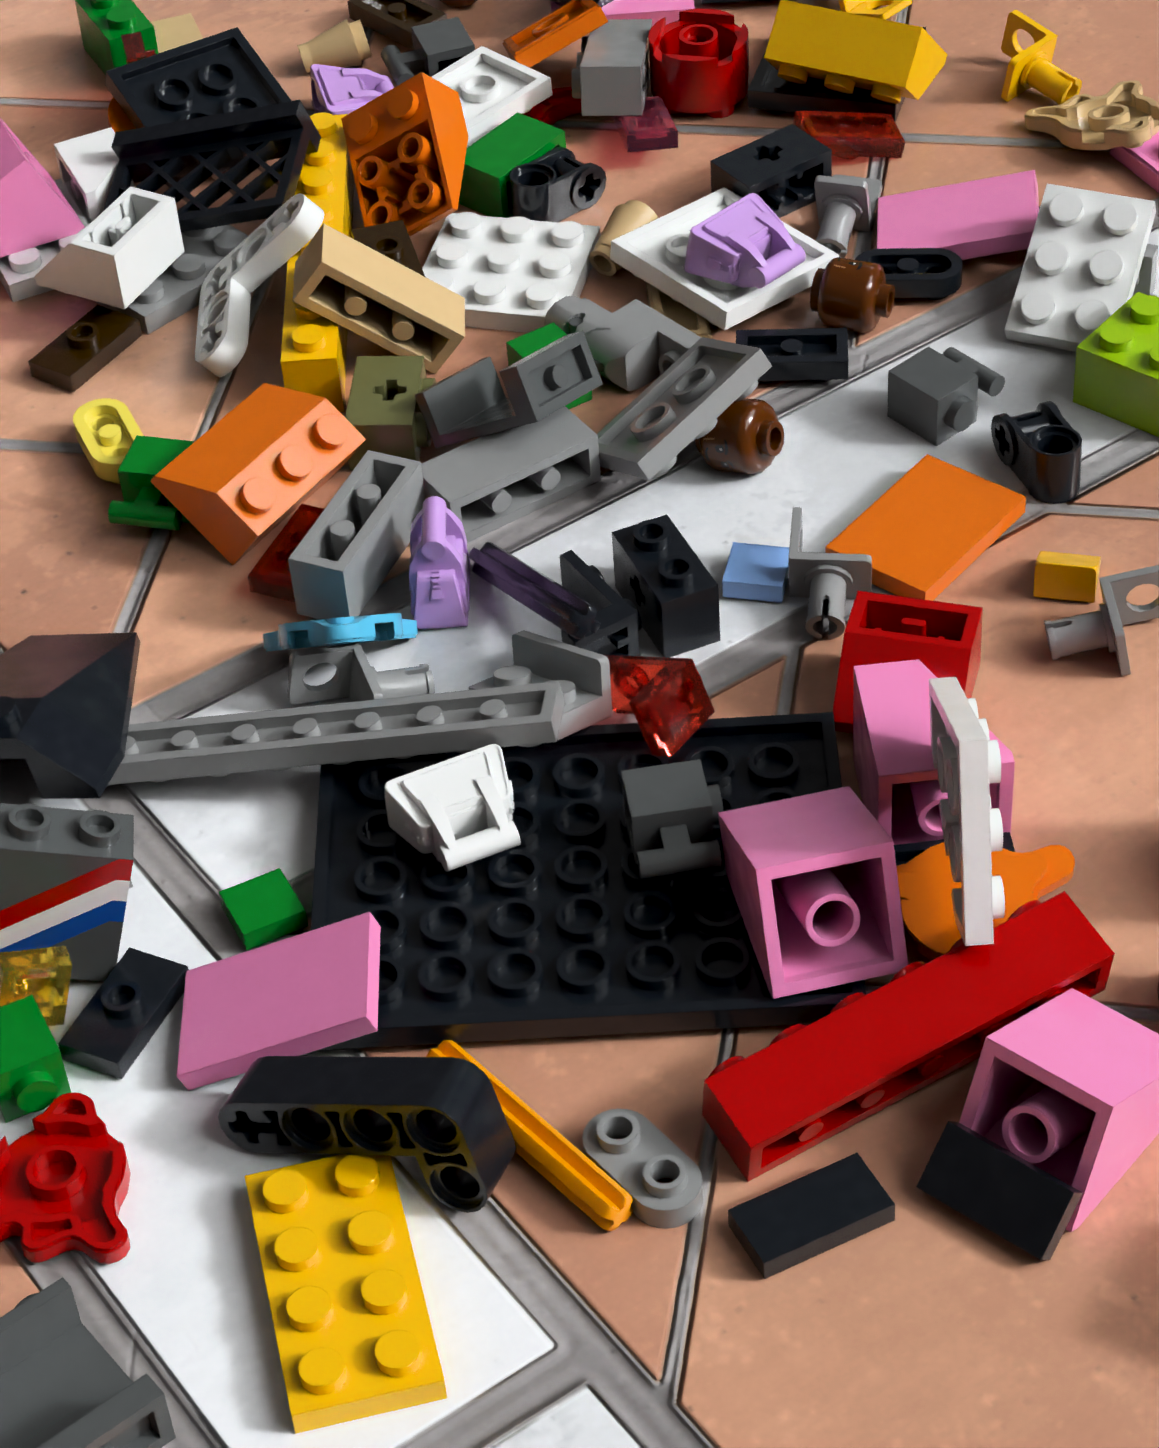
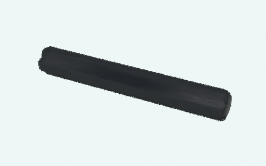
[469,542,601,640]

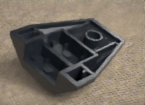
[0,632,140,799]

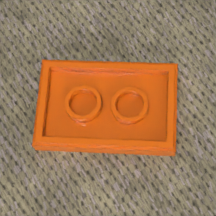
[825,454,1026,601]

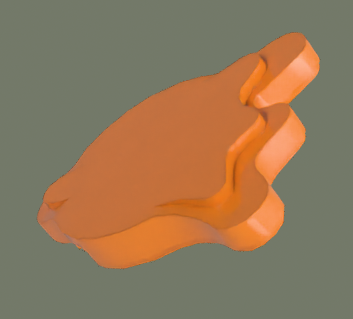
[896,842,1075,961]

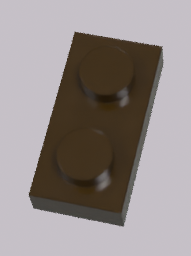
[347,0,447,50]

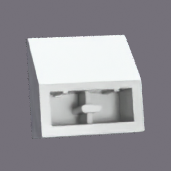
[35,186,185,309]

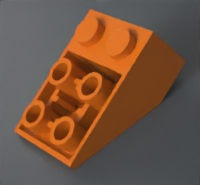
[341,72,469,237]

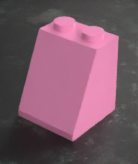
[0,118,85,258]
[853,659,1015,845]
[718,786,908,999]
[959,988,1159,1232]

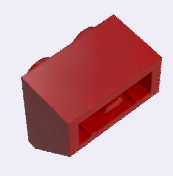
[832,591,983,733]

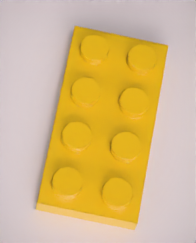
[245,1154,447,1434]

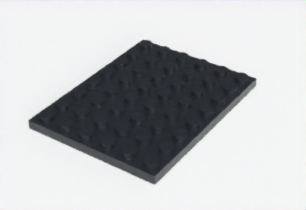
[311,712,866,1050]

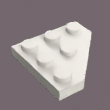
[929,677,1005,946]

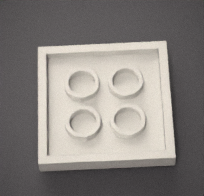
[610,187,839,331]
[422,212,601,333]

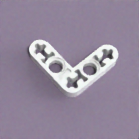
[195,193,325,378]

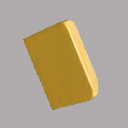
[1033,551,1101,603]

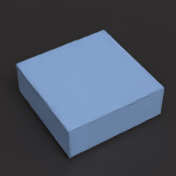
[722,542,789,603]

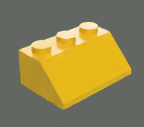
[764,0,947,104]

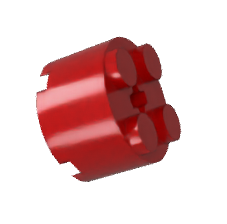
[648,8,750,118]

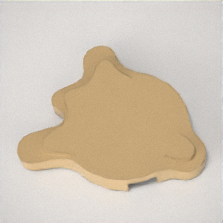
[1024,80,1159,150]

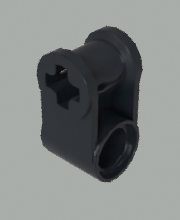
[510,147,606,222]
[991,401,1082,504]

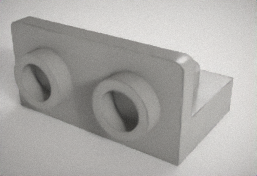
[469,630,613,740]

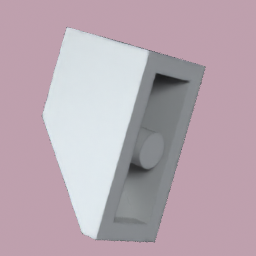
[54,127,134,224]

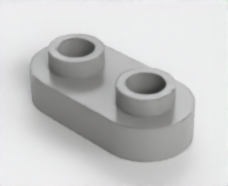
[582,1109,703,1229]

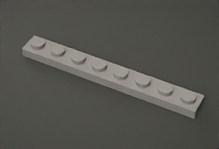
[107,681,565,787]

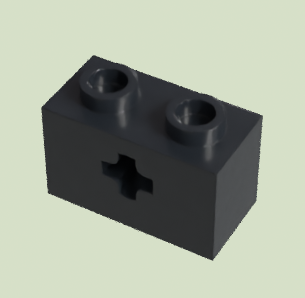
[710,124,832,218]
[612,514,720,659]

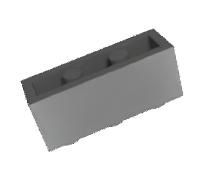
[572,19,652,116]
[421,406,601,543]
[288,450,426,620]

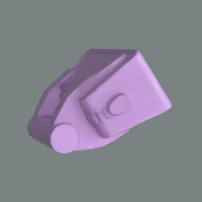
[310,64,394,115]
[684,193,806,288]
[409,496,470,629]

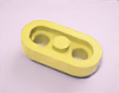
[73,398,144,484]

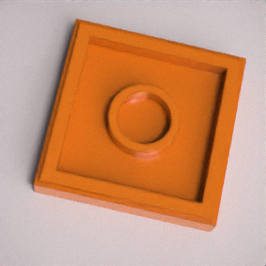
[502,0,608,68]

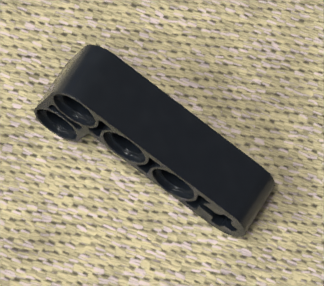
[218,1056,516,1213]

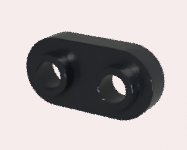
[855,248,963,300]

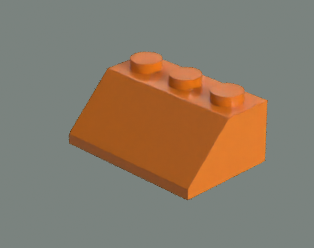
[150,383,366,565]

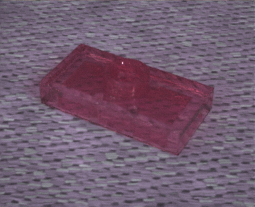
[613,96,678,152]

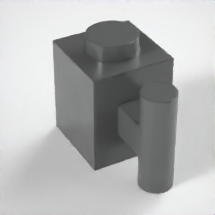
[381,17,475,86]
[887,347,1005,446]
[621,759,723,879]

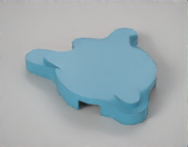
[263,613,418,652]

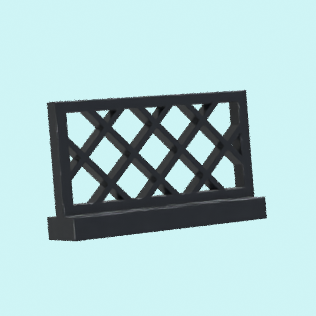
[103,100,321,232]

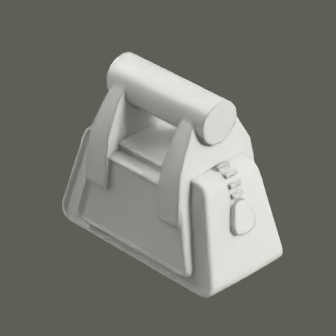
[384,744,521,872]

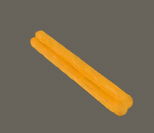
[426,1040,633,1231]

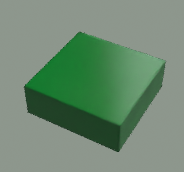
[219,868,308,950]

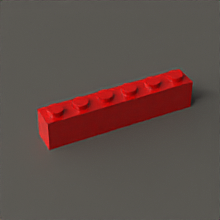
[702,891,1115,1182]

